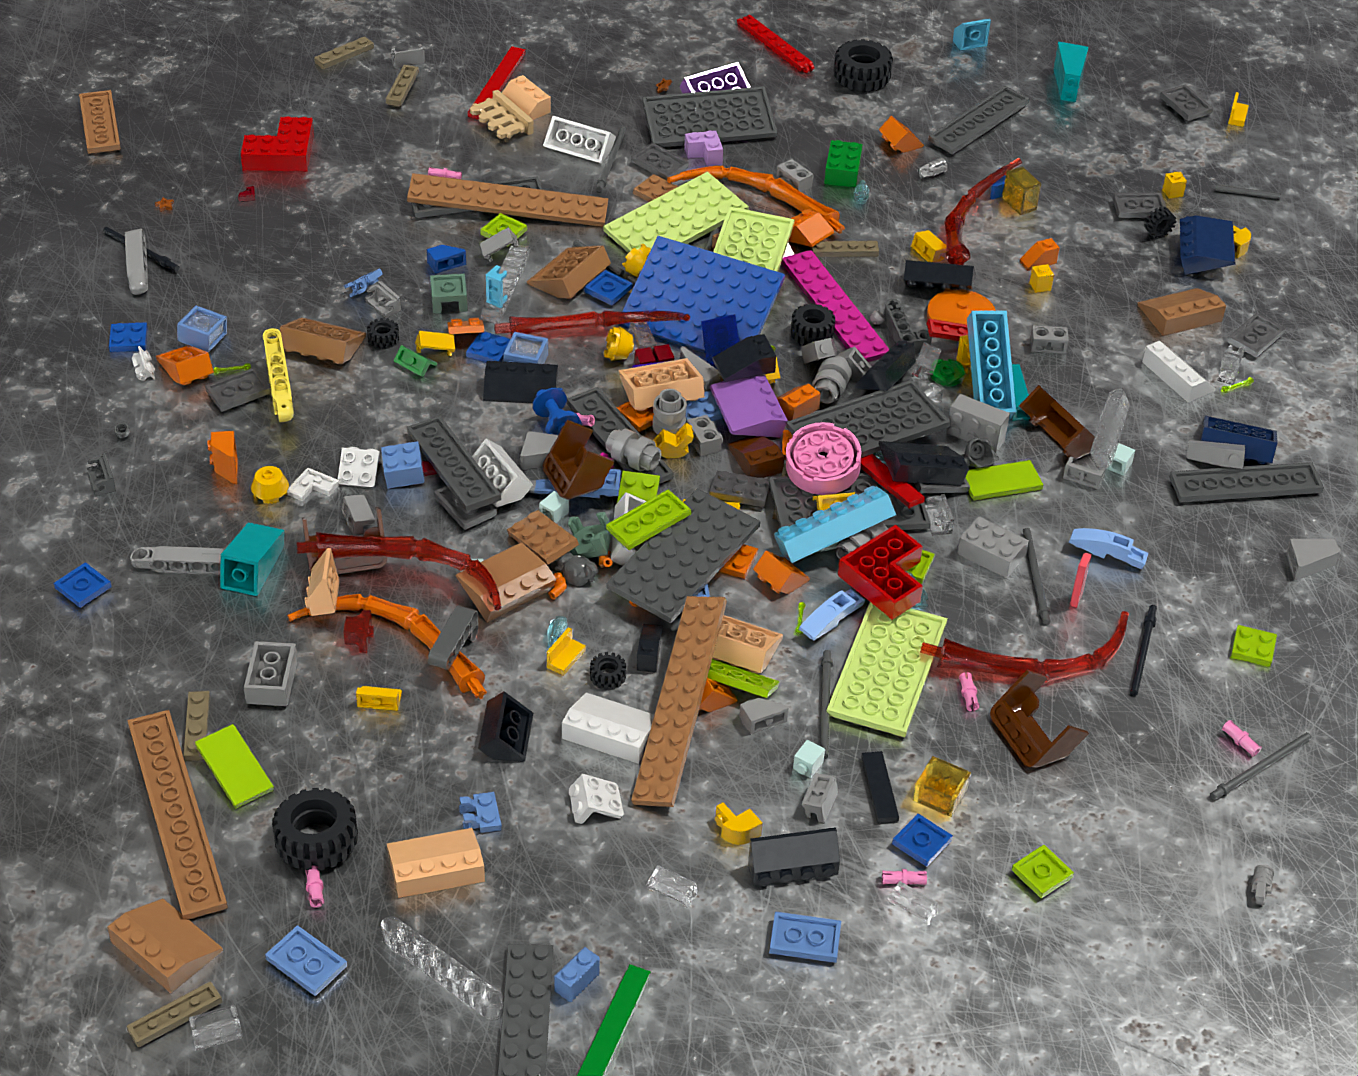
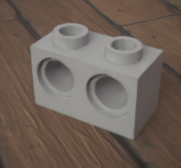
[776,159,813,192]
[1030,325,1069,354]
[687,415,723,457]

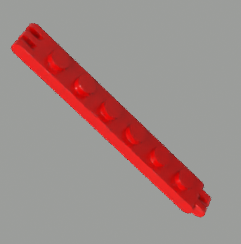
[737,15,815,73]

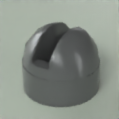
[114,422,130,438]

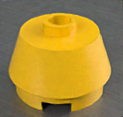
[622,244,651,278]
[604,327,634,361]
[251,466,289,504]

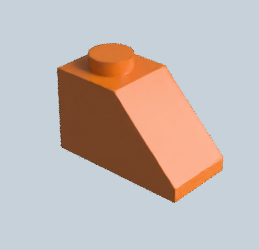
[1020,238,1060,271]
[699,678,738,712]

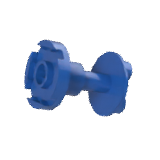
[532,388,582,435]

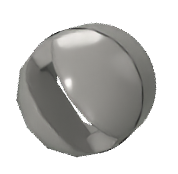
[870,310,885,325]

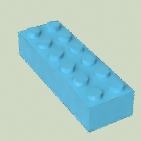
[967,311,1016,419]
[774,486,896,563]

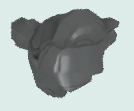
[961,438,1000,468]
[555,552,598,587]

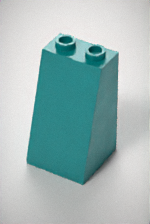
[1054,41,1088,102]
[220,522,285,596]

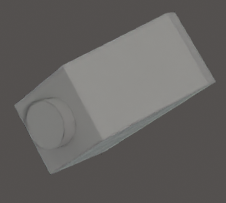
[838,346,871,381]
[739,698,788,735]

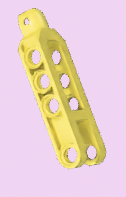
[263,328,294,423]

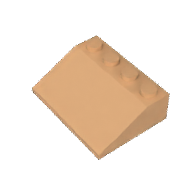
[619,358,705,411]
[712,615,783,674]
[387,828,485,898]

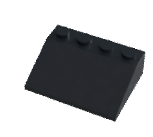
[878,441,969,486]

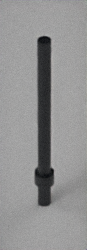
[103,227,180,271]
[1130,605,1157,696]

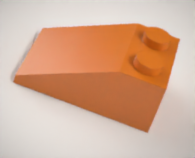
[156,345,214,385]

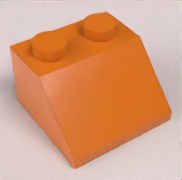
[879,115,924,153]
[788,209,834,247]
[777,383,821,421]
[207,431,238,484]
[753,551,810,594]

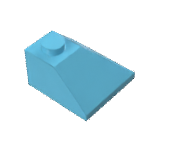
[953,19,991,51]

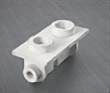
[132,346,155,381]

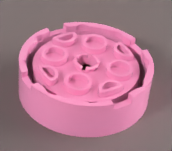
[786,422,861,495]

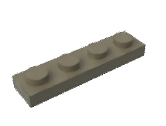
[314,37,374,69]
[386,65,419,106]
[811,240,879,257]
[183,691,210,761]
[126,981,223,1048]

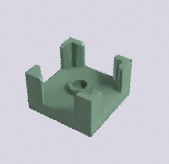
[430,273,468,313]
[568,512,612,558]

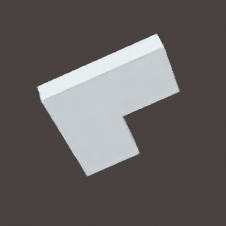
[287,468,340,501]

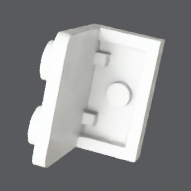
[338,447,382,488]
[569,774,624,824]

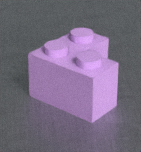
[684,131,723,167]

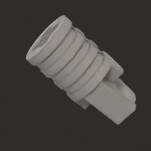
[917,158,948,178]
[1251,865,1274,905]

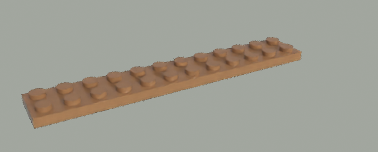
[407,173,608,227]
[631,596,727,807]
[127,710,228,920]

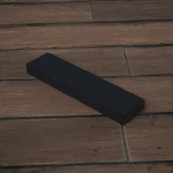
[861,751,899,823]

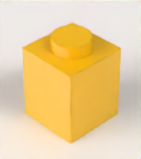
[1162,172,1187,199]
[1029,264,1054,293]

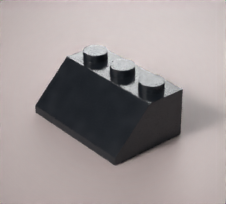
[478,691,534,762]

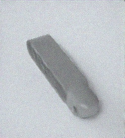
[125,228,148,295]
[130,546,224,575]

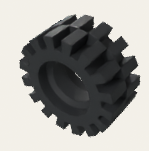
[1144,207,1177,239]
[367,318,399,349]
[590,652,626,690]

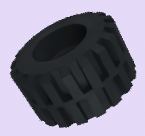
[790,304,835,346]

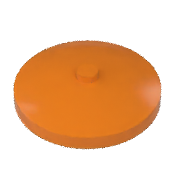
[927,289,996,325]

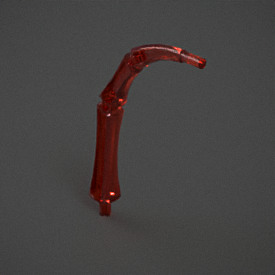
[944,158,1022,266]
[494,310,690,337]
[297,532,502,611]
[920,611,1129,683]

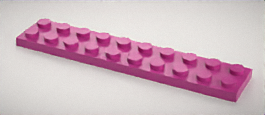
[781,250,889,363]

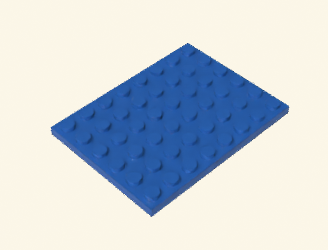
[617,236,785,356]

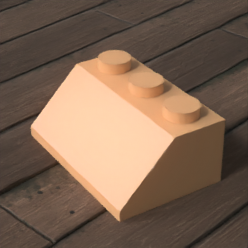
[502,75,551,120]
[305,548,339,616]

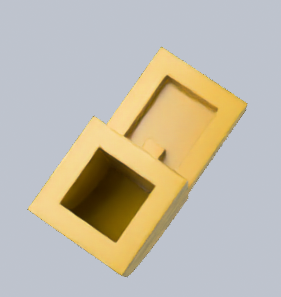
[1233,225,1251,258]
[653,423,694,458]
[715,802,763,845]

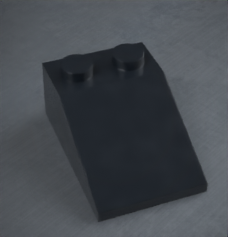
[713,334,776,382]

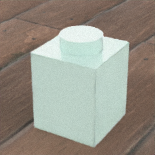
[1107,443,1135,476]
[539,491,569,523]
[793,740,825,778]

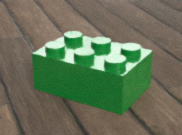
[824,140,863,188]

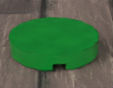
[930,359,965,386]

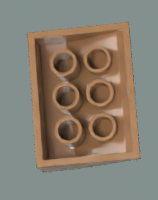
[527,245,611,299]
[1137,288,1226,336]
[280,317,366,364]
[456,542,556,622]
[107,898,223,993]

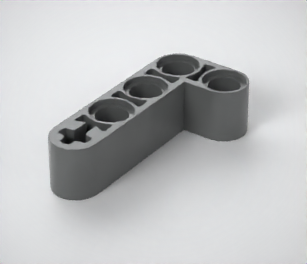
[884,299,932,354]
[428,605,478,670]

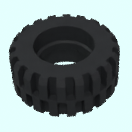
[833,39,893,92]
[272,788,358,870]

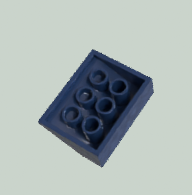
[1180,215,1236,275]
[1200,415,1278,465]

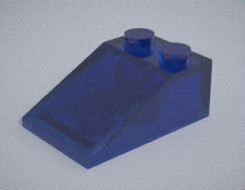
[701,314,740,369]

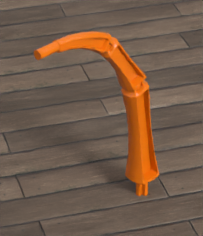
[667,166,845,234]
[287,594,487,699]

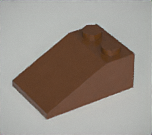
[727,436,785,478]

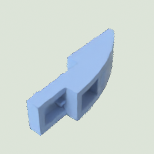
[1069,528,1148,570]
[799,589,865,641]

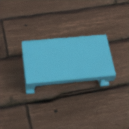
[486,265,508,308]

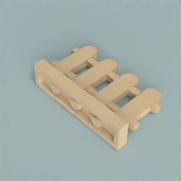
[470,90,534,139]

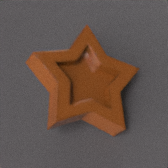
[656,78,672,93]
[155,197,174,212]

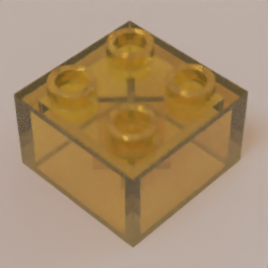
[1002,166,1041,215]
[913,756,971,817]

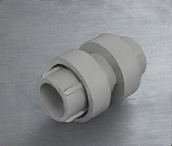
[812,356,852,403]
[653,389,687,434]
[606,428,661,472]
[836,522,888,560]

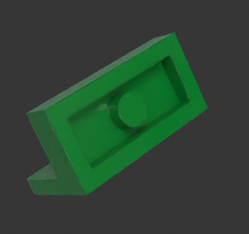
[393,345,438,377]

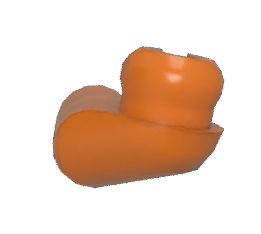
[598,550,612,568]
[548,572,567,600]

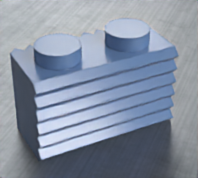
[554,947,600,1002]

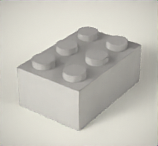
[947,394,1010,452]
[957,516,1029,578]
[244,641,298,706]

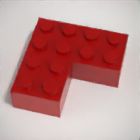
[241,116,314,172]
[838,525,923,620]

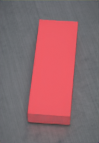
[1070,553,1092,608]

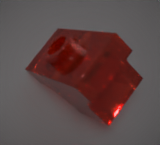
[343,610,374,653]

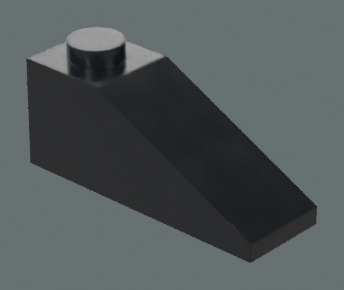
[637,624,663,673]

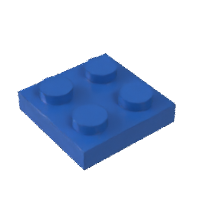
[585,270,633,305]
[109,322,148,352]
[466,331,510,362]
[54,562,112,608]
[892,813,953,867]

